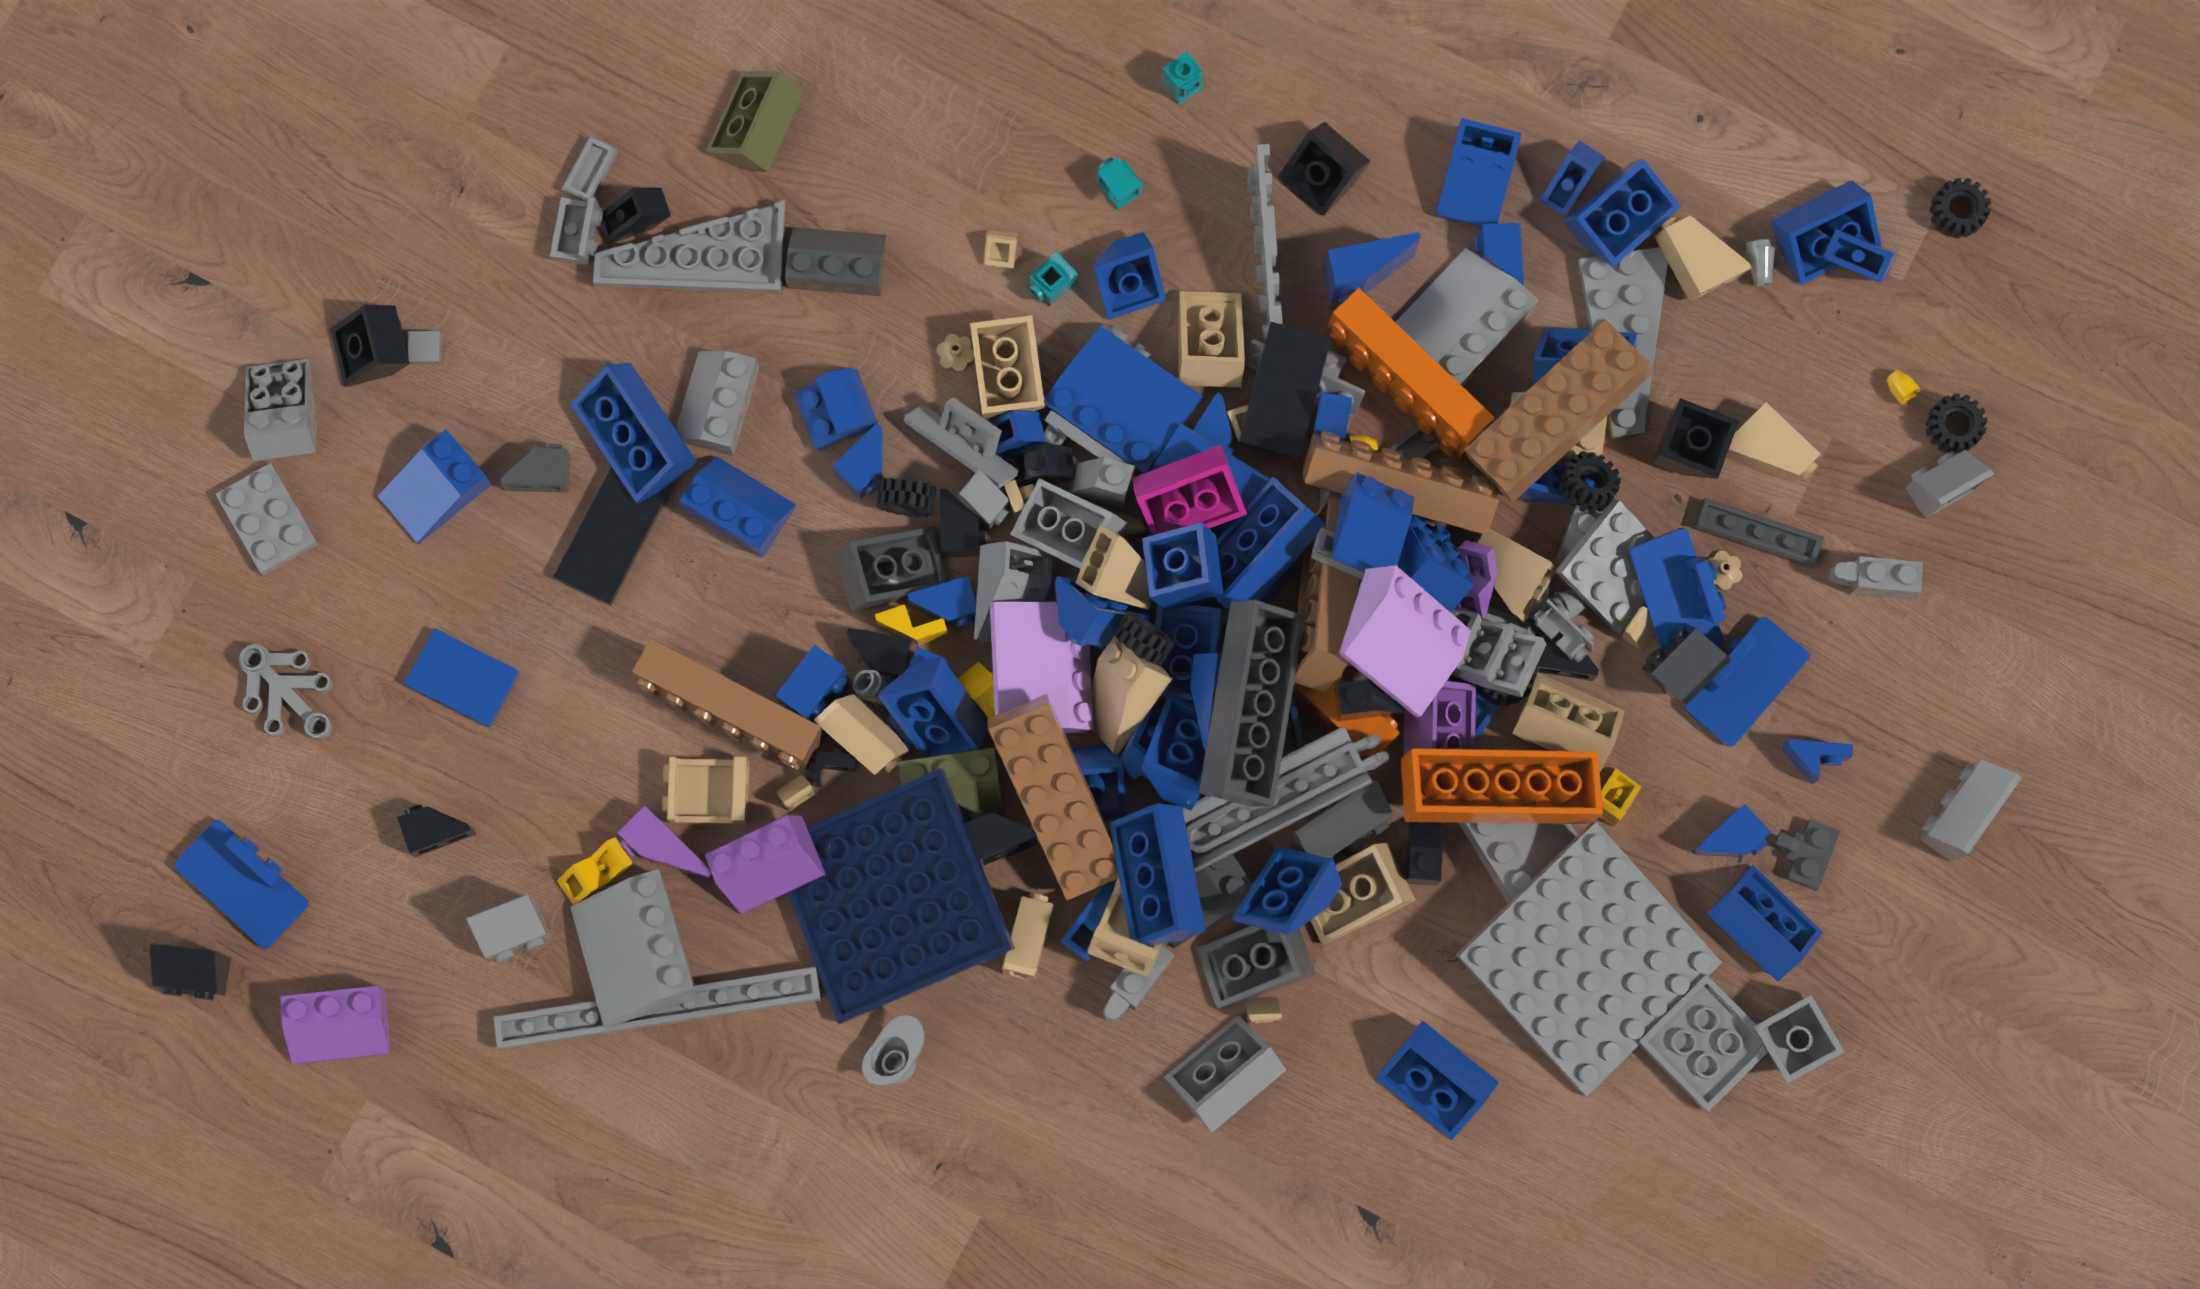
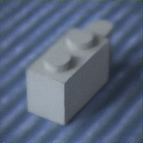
[1828,556,1923,601]
[1103,946,1175,1022]

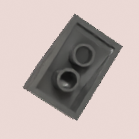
[834,527,948,612]
[1171,854,1253,948]
[1196,926,1316,1009]

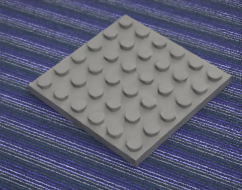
[1456,821,1722,1097]

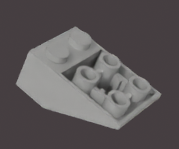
[244,359,317,461]
[974,541,1053,643]

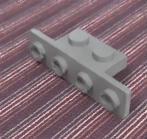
[1244,339,1365,415]
[904,397,1018,488]

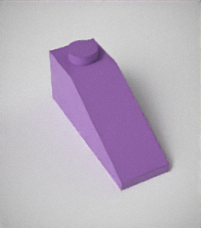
[617,806,714,881]

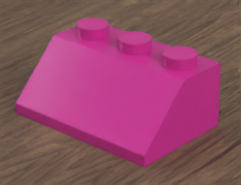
[1132,445,1247,535]

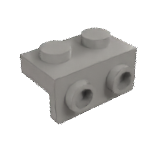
[550,197,603,265]

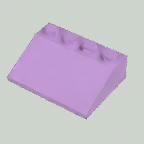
[1339,565,1471,717]
[990,602,1094,736]

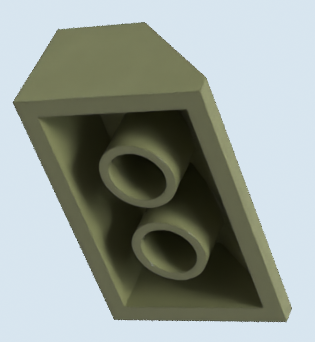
[705,71,805,172]
[898,748,1005,822]

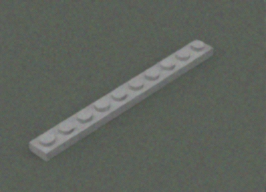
[494,967,821,1051]

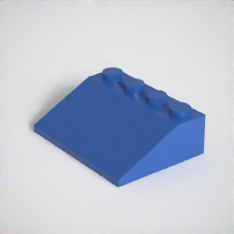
[1044,325,1203,473]

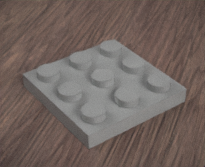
[1555,499,1655,633]
[1638,974,1769,1113]

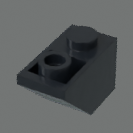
[1002,443,1074,486]

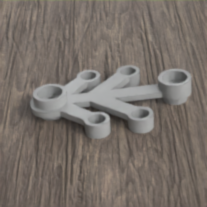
[238,644,333,740]

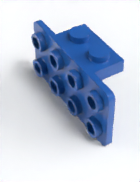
[1629,528,1726,649]
[1685,617,1810,747]
[175,820,309,949]

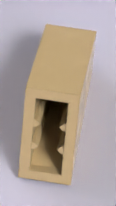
[1655,215,1752,302]
[1726,402,1821,483]
[1075,525,1153,610]
[1474,529,1557,624]
[814,694,909,775]
[1003,893,1053,982]

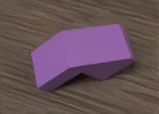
[1455,540,1497,619]

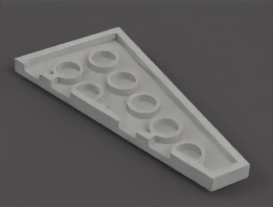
[1247,144,1283,343]
[593,200,786,293]
[1577,247,1668,440]

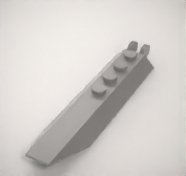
[1183,726,1389,872]

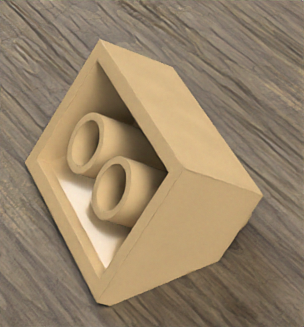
[970,315,1045,422]
[1512,672,1625,772]

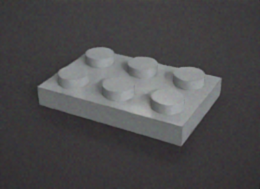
[215,463,319,576]

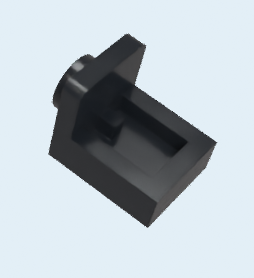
[809,748,857,788]

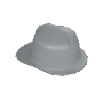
[862,1015,925,1086]

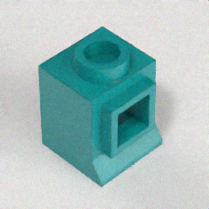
[1161,51,1204,104]
[1096,157,1144,210]
[1029,251,1078,306]

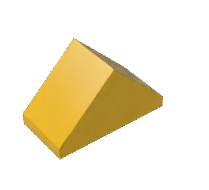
[1600,768,1642,826]

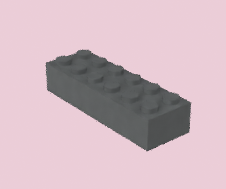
[1199,600,1305,807]

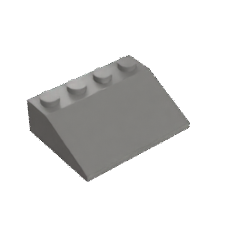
[1395,248,1539,387]
[1457,822,1577,904]
[570,869,698,1028]

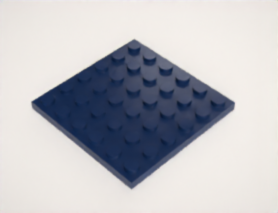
[788,768,1015,1024]

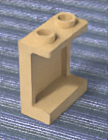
[662,756,749,825]
[1088,877,1162,977]

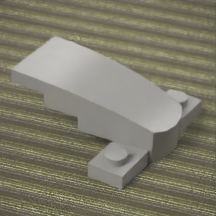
[1451,610,1547,697]

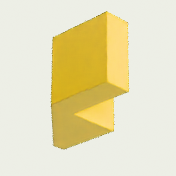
[874,604,948,646]
[557,837,633,905]

